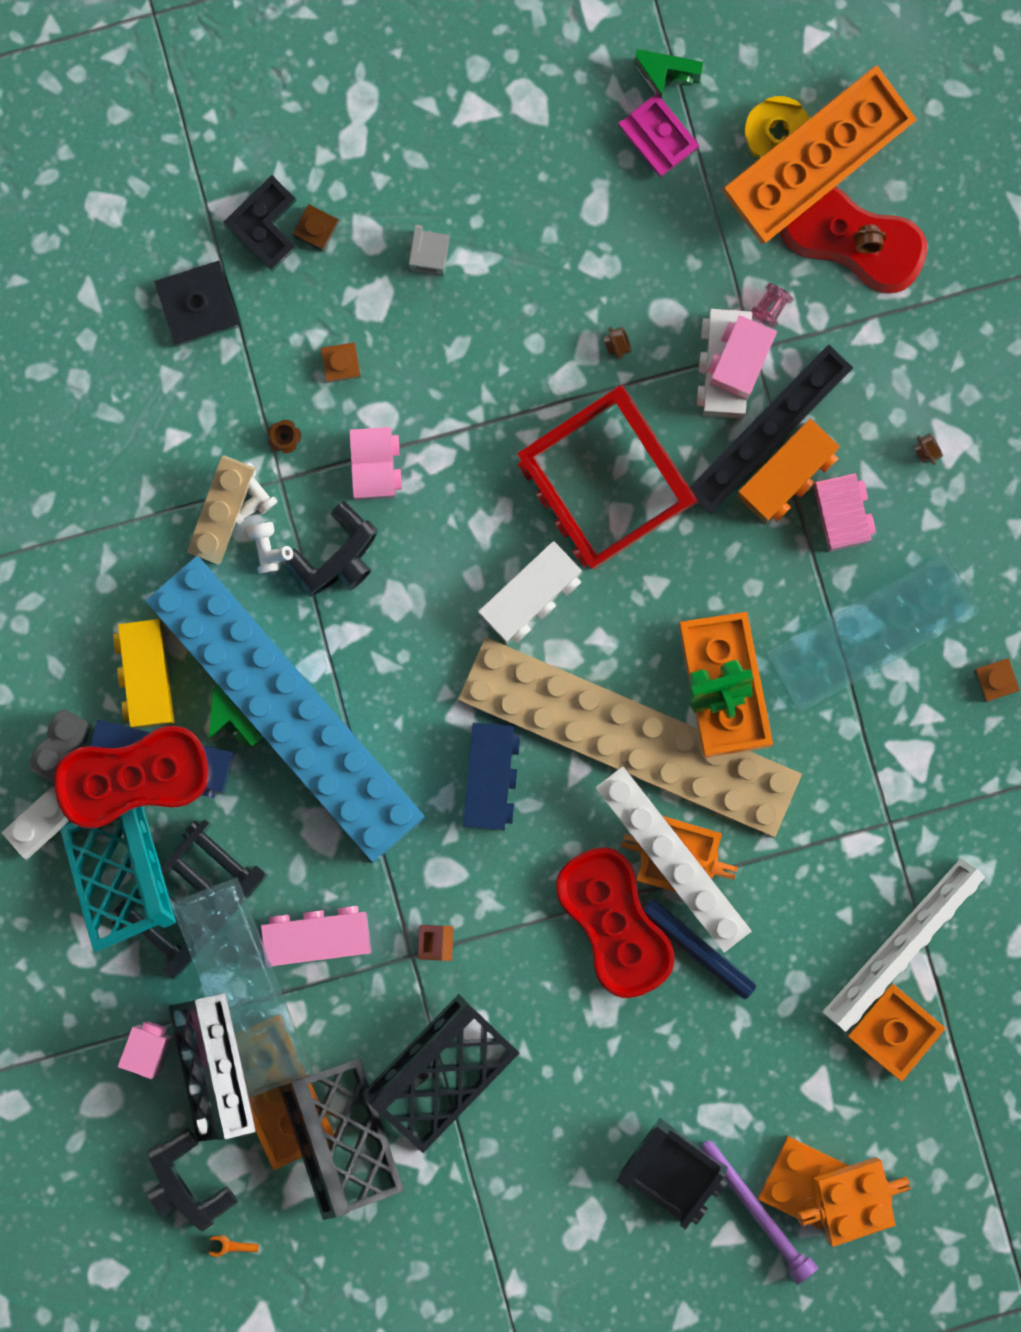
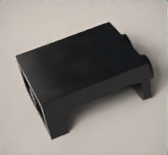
[616,1118,728,1230]

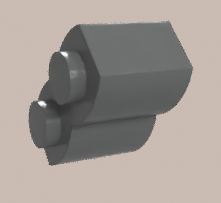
[29,709,91,782]

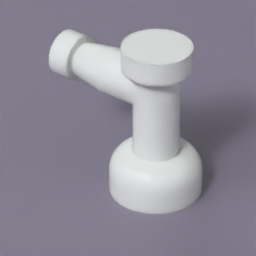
[236,463,278,525]
[246,522,293,574]

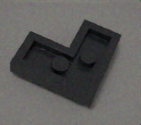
[223,175,297,272]

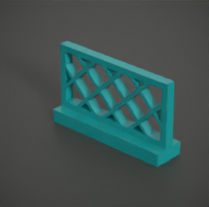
[60,806,176,952]

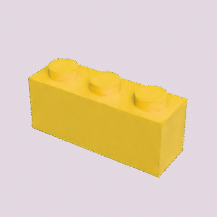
[113,619,175,729]

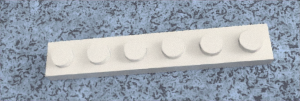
[595,766,752,953]
[823,858,985,1032]

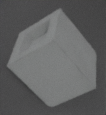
[409,225,449,276]

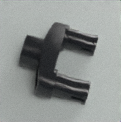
[281,501,378,597]
[146,1128,238,1232]

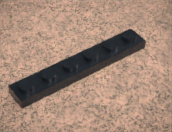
[689,344,854,515]

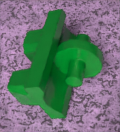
[690,660,754,719]

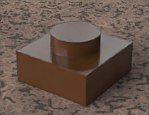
[293,204,339,252]

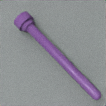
[702,1141,818,1285]

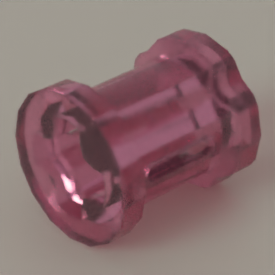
[750,283,794,328]

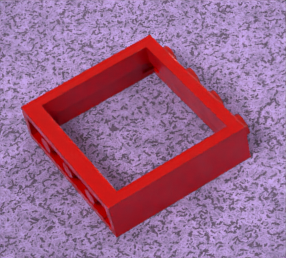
[517,385,698,569]

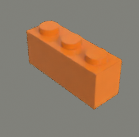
[736,418,840,524]

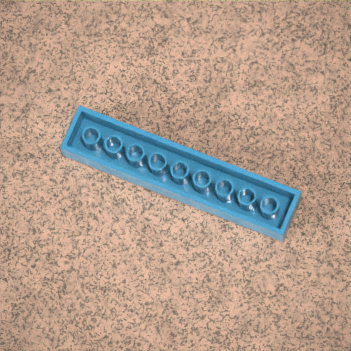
[145,555,426,863]

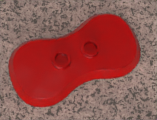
[780,186,927,294]
[54,726,208,828]
[556,848,674,998]

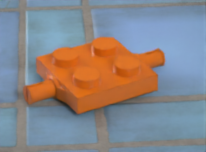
[621,816,738,893]
[797,1157,910,1247]

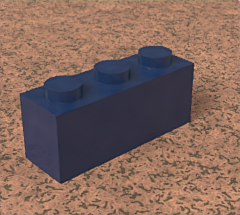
[463,722,520,831]

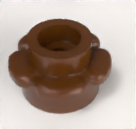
[853,225,887,254]
[604,326,632,359]
[268,420,302,453]
[914,433,944,465]

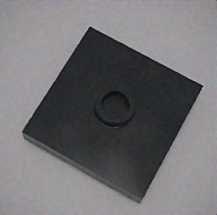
[154,260,241,347]

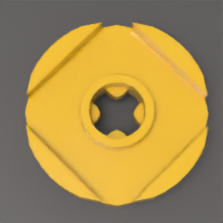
[744,96,810,159]

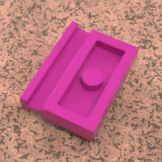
[618,93,699,178]

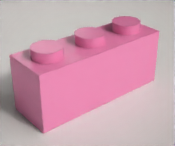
[261,906,372,967]

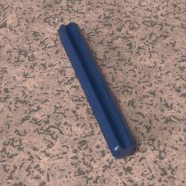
[643,900,757,1000]

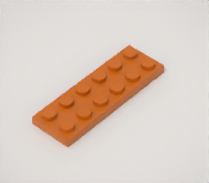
[721,65,917,245]

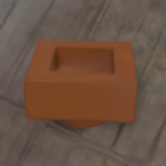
[321,342,361,383]
[974,658,1020,702]
[418,925,454,961]

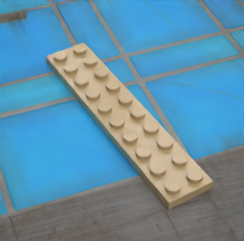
[458,637,802,838]

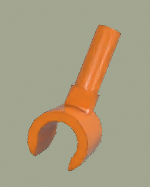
[208,1234,259,1257]

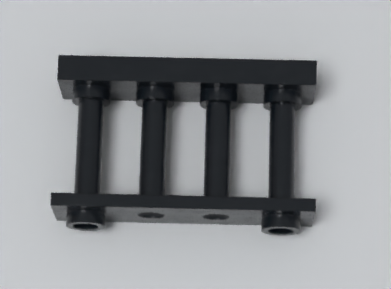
[111,819,268,979]

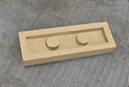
[187,456,256,565]

